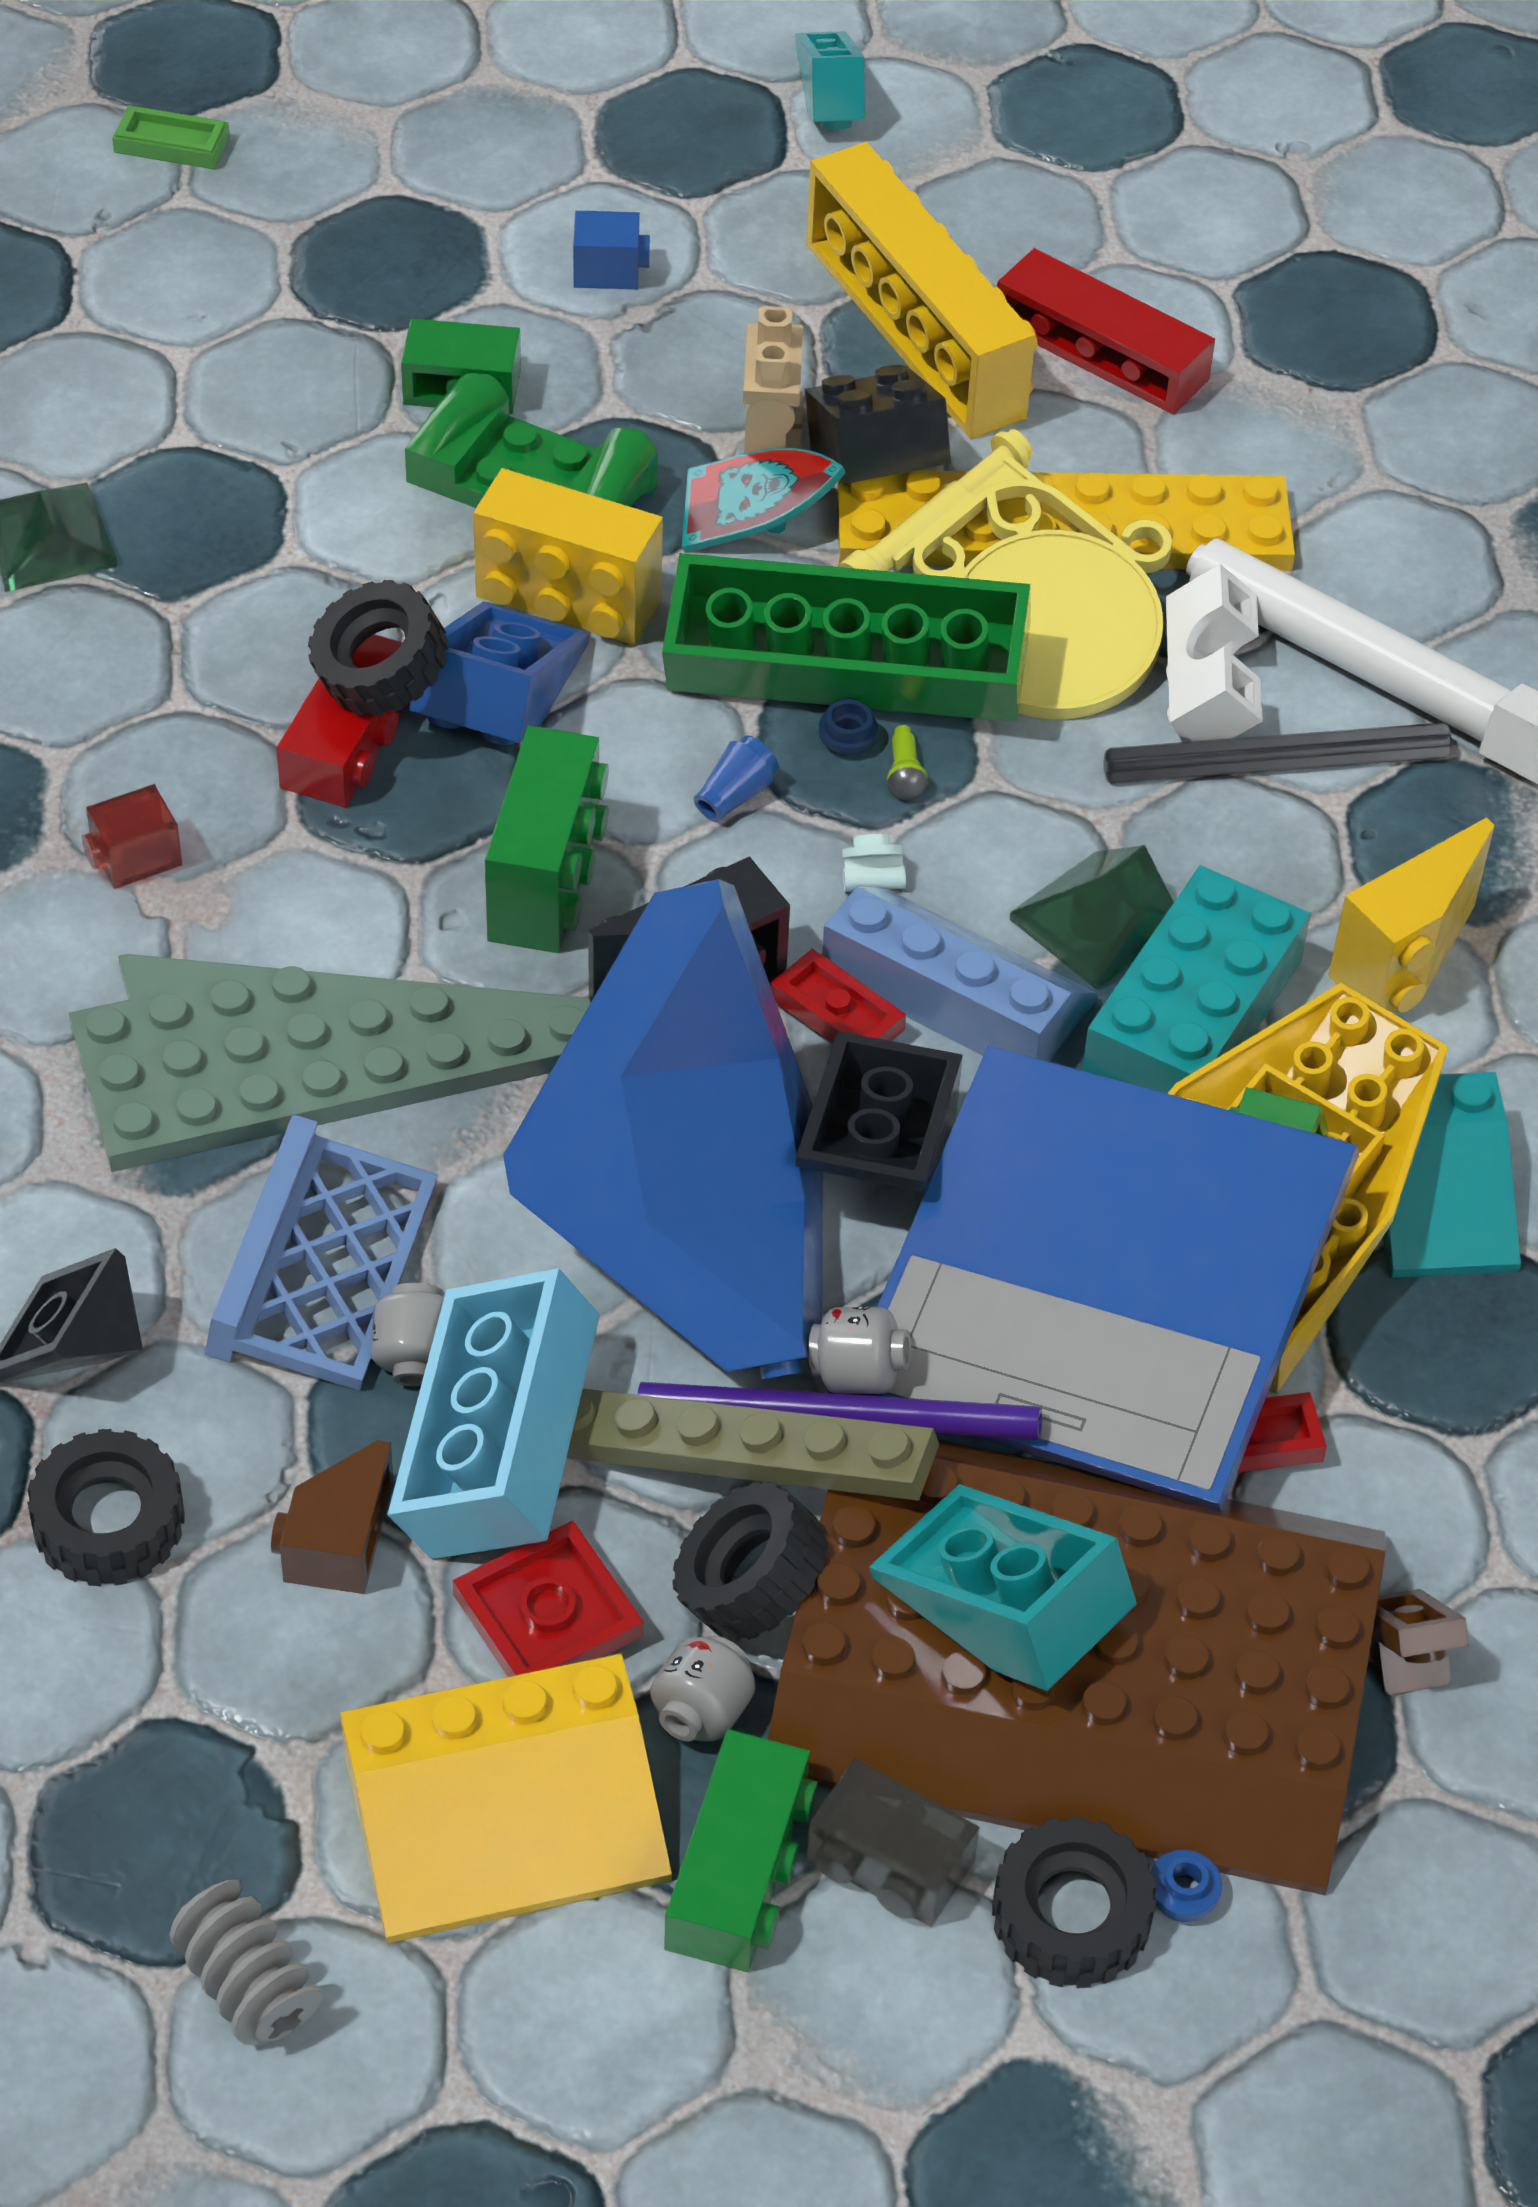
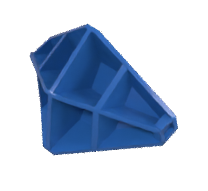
[503,879,823,1380]

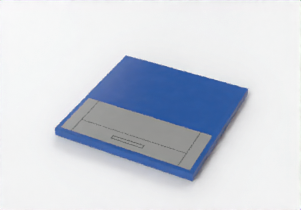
[850,1045,1359,1512]

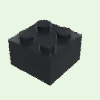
[804,365,951,484]

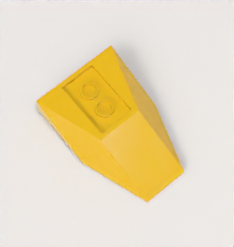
[1168,983,1448,1394]

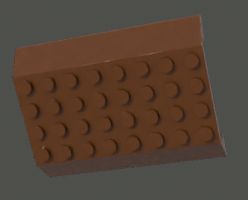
[768,1439,1386,1895]

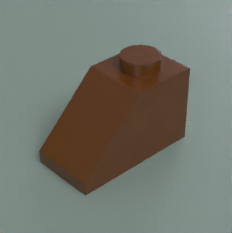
[271,1440,394,1594]

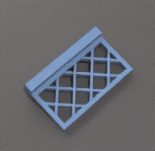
[205,1114,438,1391]

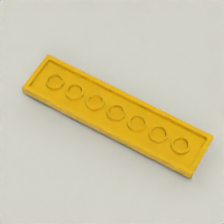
[837,470,1295,571]

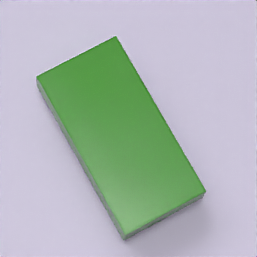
[112,105,230,170]

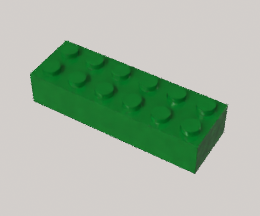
[662,553,1031,722]

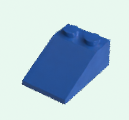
[409,601,591,745]

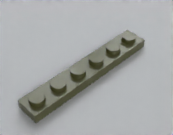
[567,1389,939,1500]

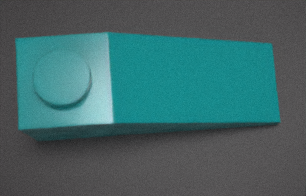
[795,31,865,130]

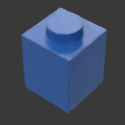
[573,210,650,290]

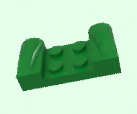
[405,373,658,508]

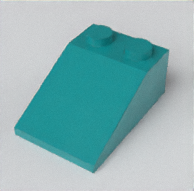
[1383,1072,1521,1278]
[869,1484,1137,1691]

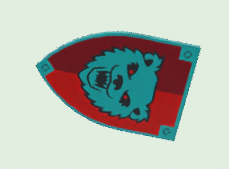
[682,448,846,553]

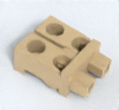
[743,306,804,454]

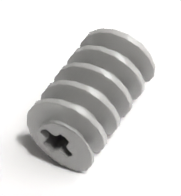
[169,1880,324,2045]

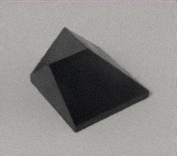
[0,1248,143,1383]

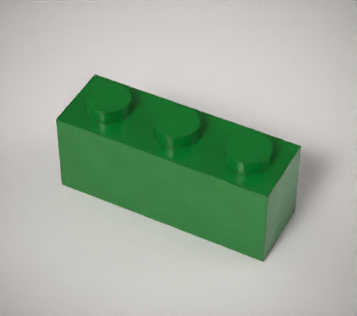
[664,1729,819,1973]

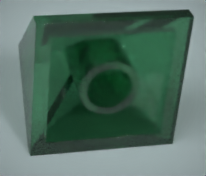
[0,482,117,592]
[1009,845,1174,990]

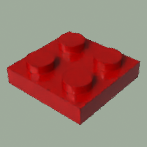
[452,1520,644,1677]

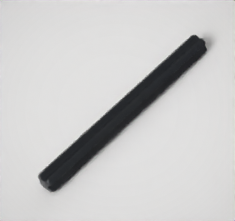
[1103,723,1452,783]

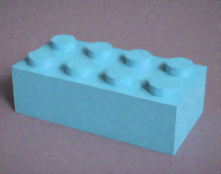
[387,1268,600,1559]

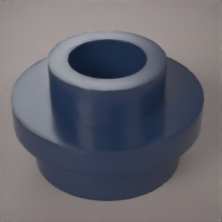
[819,699,878,754]

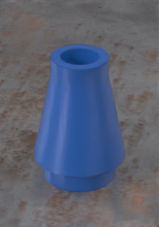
[693,735,779,822]

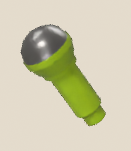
[887,725,928,801]

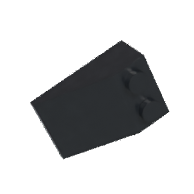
[795,1031,963,1191]

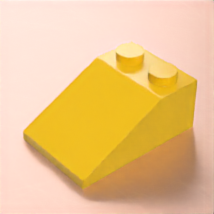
[1328,817,1495,1014]

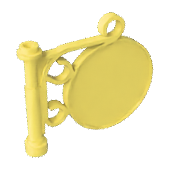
[838,429,1172,720]

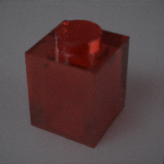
[82,784,182,889]

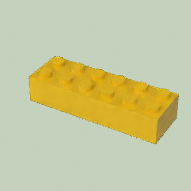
[806,141,1037,440]

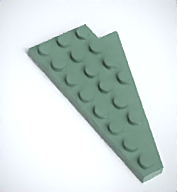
[69,954,591,1172]

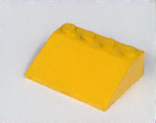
[340,1654,672,1944]

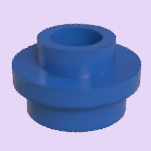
[1150,1850,1222,1922]

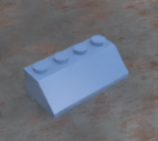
[822,886,1097,1062]

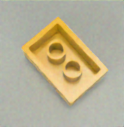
[473,468,663,646]

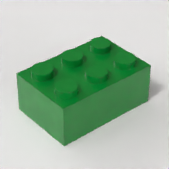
[485,725,609,954]

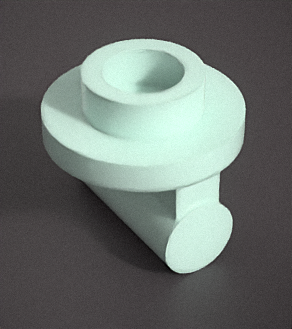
[842,834,906,892]

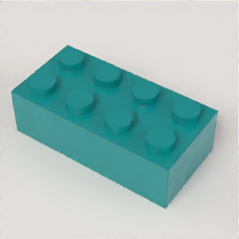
[1082,865,1311,1094]

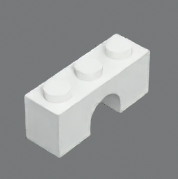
[1165,564,1263,741]

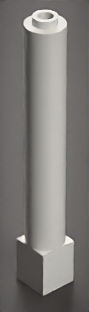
[1186,538,1538,784]

